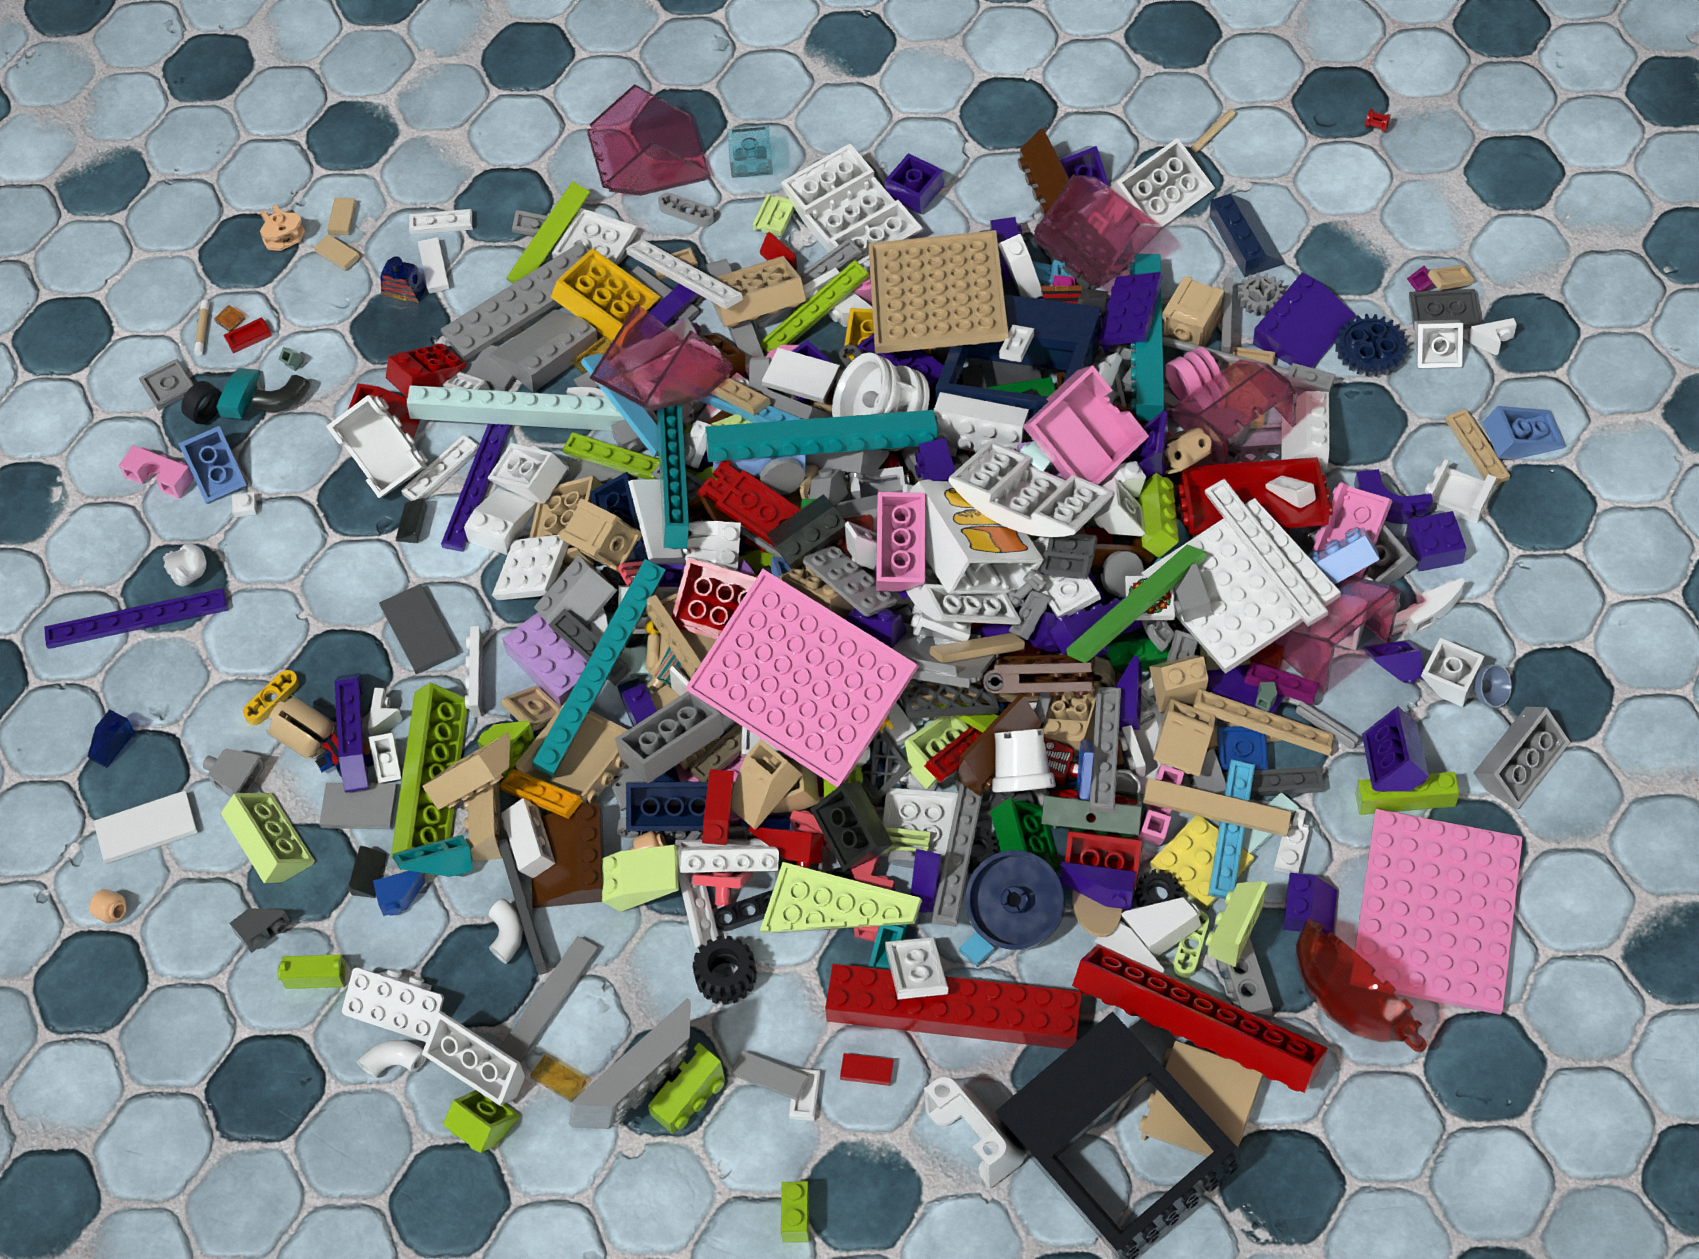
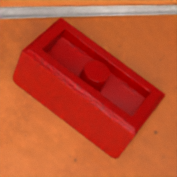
[760,232,797,271]

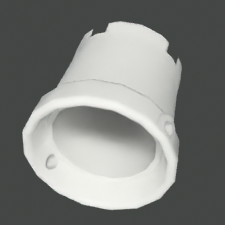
[992,729,1056,793]

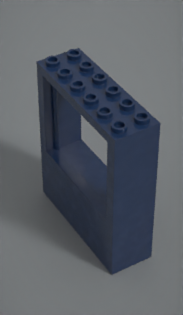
[936,295,1101,435]

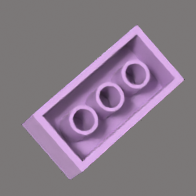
[502,612,588,707]

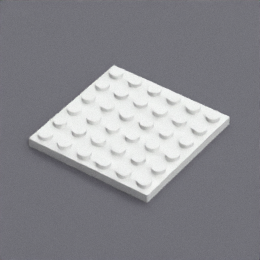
[1141,498,1341,674]

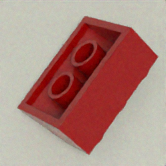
[1065,828,1143,889]

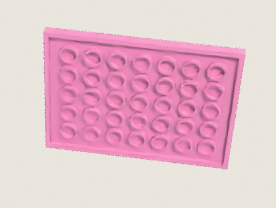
[685,569,919,787]
[1349,809,1522,1015]

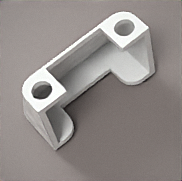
[326,395,428,498]
[924,1077,1025,1189]

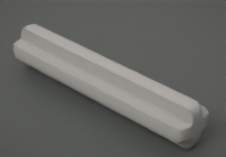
[1296,702,1359,749]

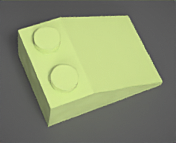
[602,845,679,912]

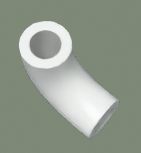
[489,898,523,964]
[357,1040,427,1078]

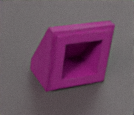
[1407,265,1437,291]

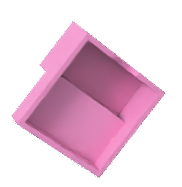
[1023,365,1149,485]

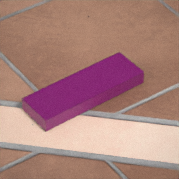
[1244,662,1320,704]

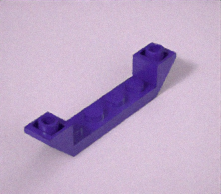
[334,673,369,793]

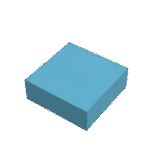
[959,932,994,967]

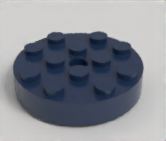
[965,850,1066,950]

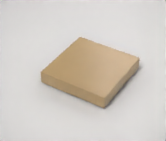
[501,685,561,732]

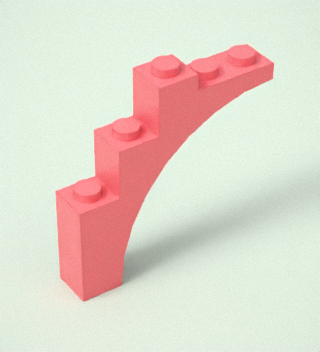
[790,810,895,942]

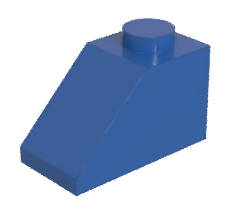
[373,871,425,916]

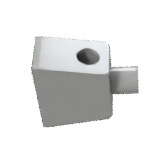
[203,748,265,797]

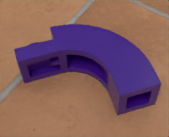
[1354,469,1433,524]

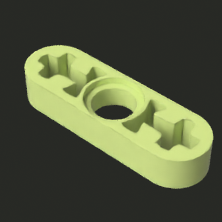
[1173,910,1209,979]

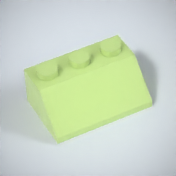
[905,716,969,790]
[1205,881,1267,967]

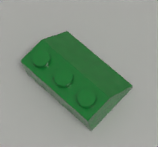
[1102,627,1171,676]
[990,797,1060,872]

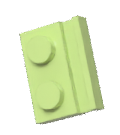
[753,194,795,237]

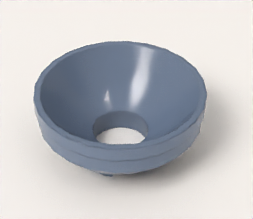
[1474,664,1512,708]

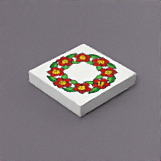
[1125,576,1175,620]

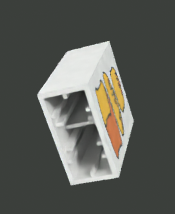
[910,479,1044,594]

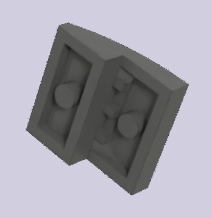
[1040,533,1098,579]

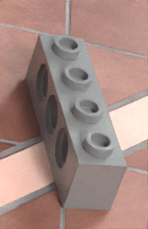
[1214,925,1273,1019]

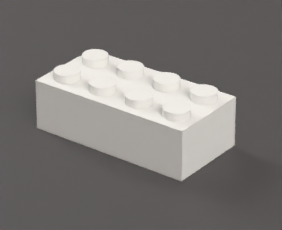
[934,392,1029,452]

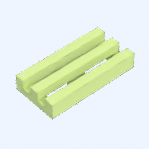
[884,827,931,854]

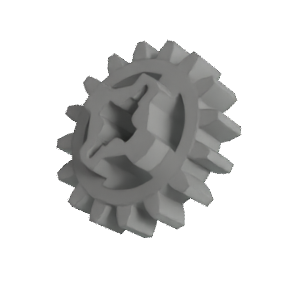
[1237,273,1285,316]

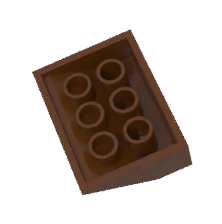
[532,803,604,908]

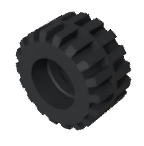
[692,936,757,1005]

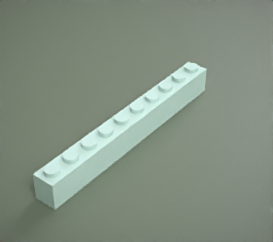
[407,386,625,431]

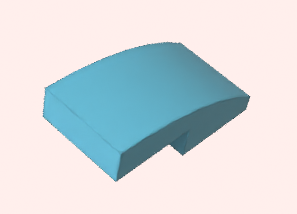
[1032,260,1072,284]

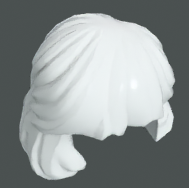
[163,544,207,586]

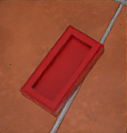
[223,317,272,354]
[840,1053,894,1086]

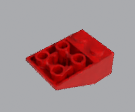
[386,343,467,398]
[348,383,421,439]

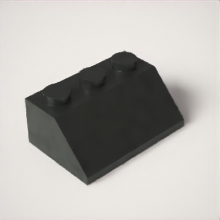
[766,494,846,570]
[810,781,893,872]

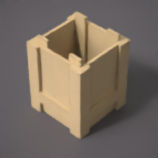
[1162,276,1224,347]
[558,498,642,573]

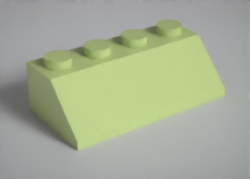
[221,793,315,883]

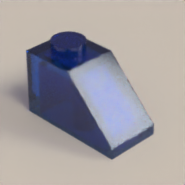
[87,709,135,768]

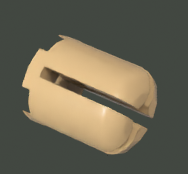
[266,695,335,759]

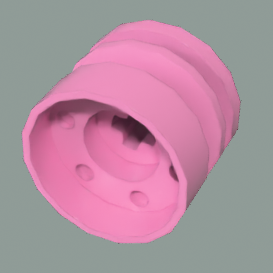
[1164,346,1222,404]

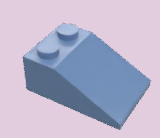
[1483,406,1566,459]
[178,426,247,504]

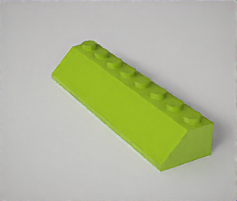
[391,682,467,859]

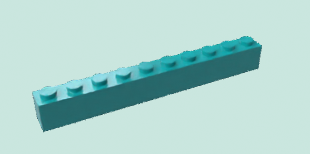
[1129,253,1164,421]
[657,393,689,549]
[705,410,938,462]
[532,559,666,778]

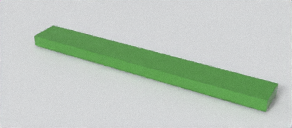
[1066,544,1206,663]

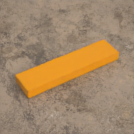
[499,768,583,819]

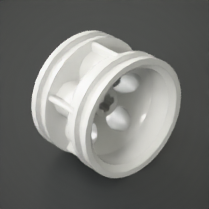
[832,353,929,451]

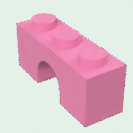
[119,445,194,499]
[1137,764,1184,846]

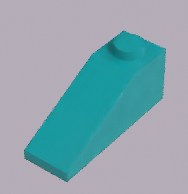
[392,835,473,877]

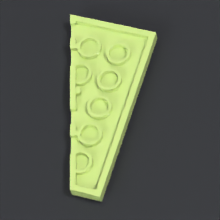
[760,862,922,933]

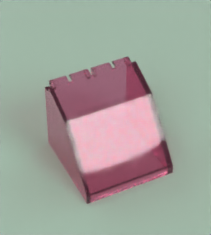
[587,84,711,196]
[1033,174,1162,288]
[589,304,733,411]
[1169,359,1297,464]
[1271,576,1401,695]

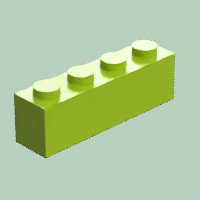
[1138,472,1179,558]
[1355,771,1459,815]

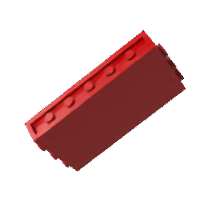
[1178,457,1333,535]

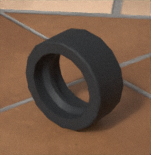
[181,381,222,425]

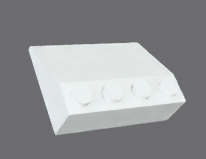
[1108,138,1215,234]

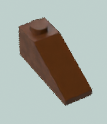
[698,332,745,378]

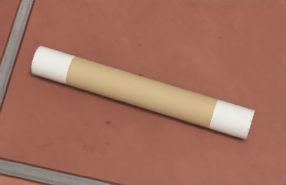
[194,300,210,356]

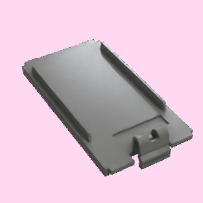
[892,623,1001,688]

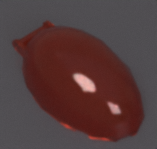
[1295,918,1427,1052]

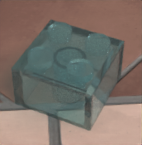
[728,126,773,178]

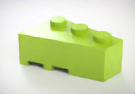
[648,1043,725,1134]

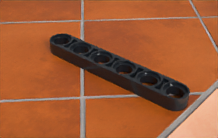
[714,867,851,931]

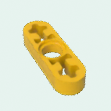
[243,670,299,725]

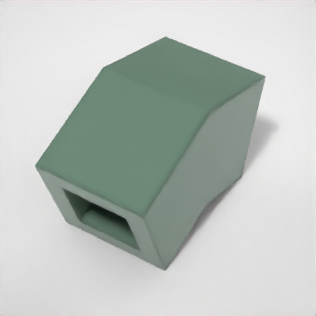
[278,347,304,371]
[1255,682,1277,712]

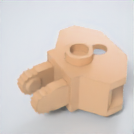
[260,205,305,251]

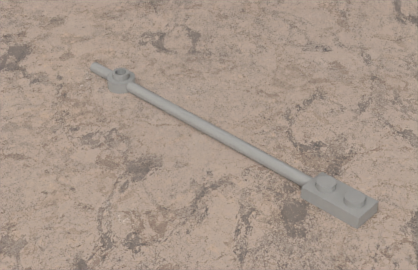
[1101,319,1336,393]

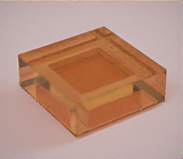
[214,305,245,332]

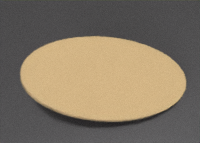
[1072,890,1122,937]

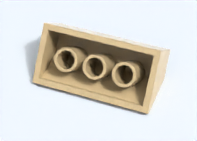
[422,733,510,810]
[464,781,502,861]

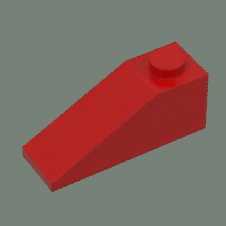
[702,769,734,845]
[749,826,824,867]

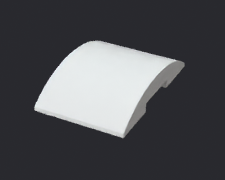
[781,144,923,266]
[949,440,1114,537]
[906,558,1021,625]

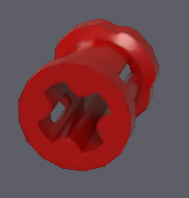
[1365,109,1391,132]

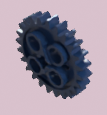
[1335,314,1408,377]

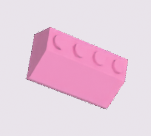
[876,492,925,591]

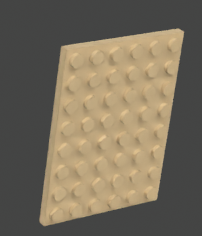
[868,230,1009,354]

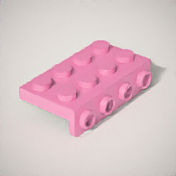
[1309,482,1392,586]

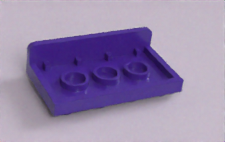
[1098,272,1163,353]

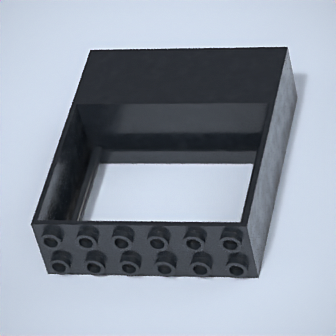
[995,1011,1241,1259]

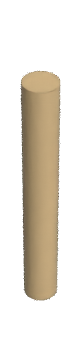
[1191,109,1235,153]

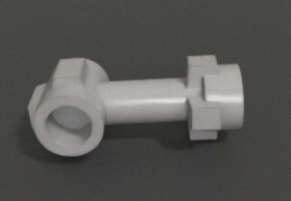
[1008,569,1047,608]

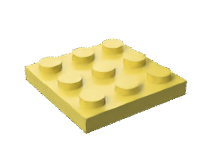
[1150,816,1254,910]

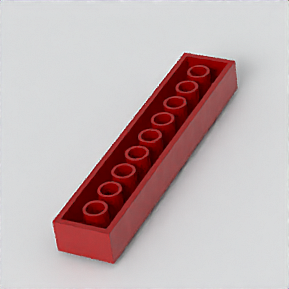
[1072,944,1328,1093]
[825,964,1082,1049]

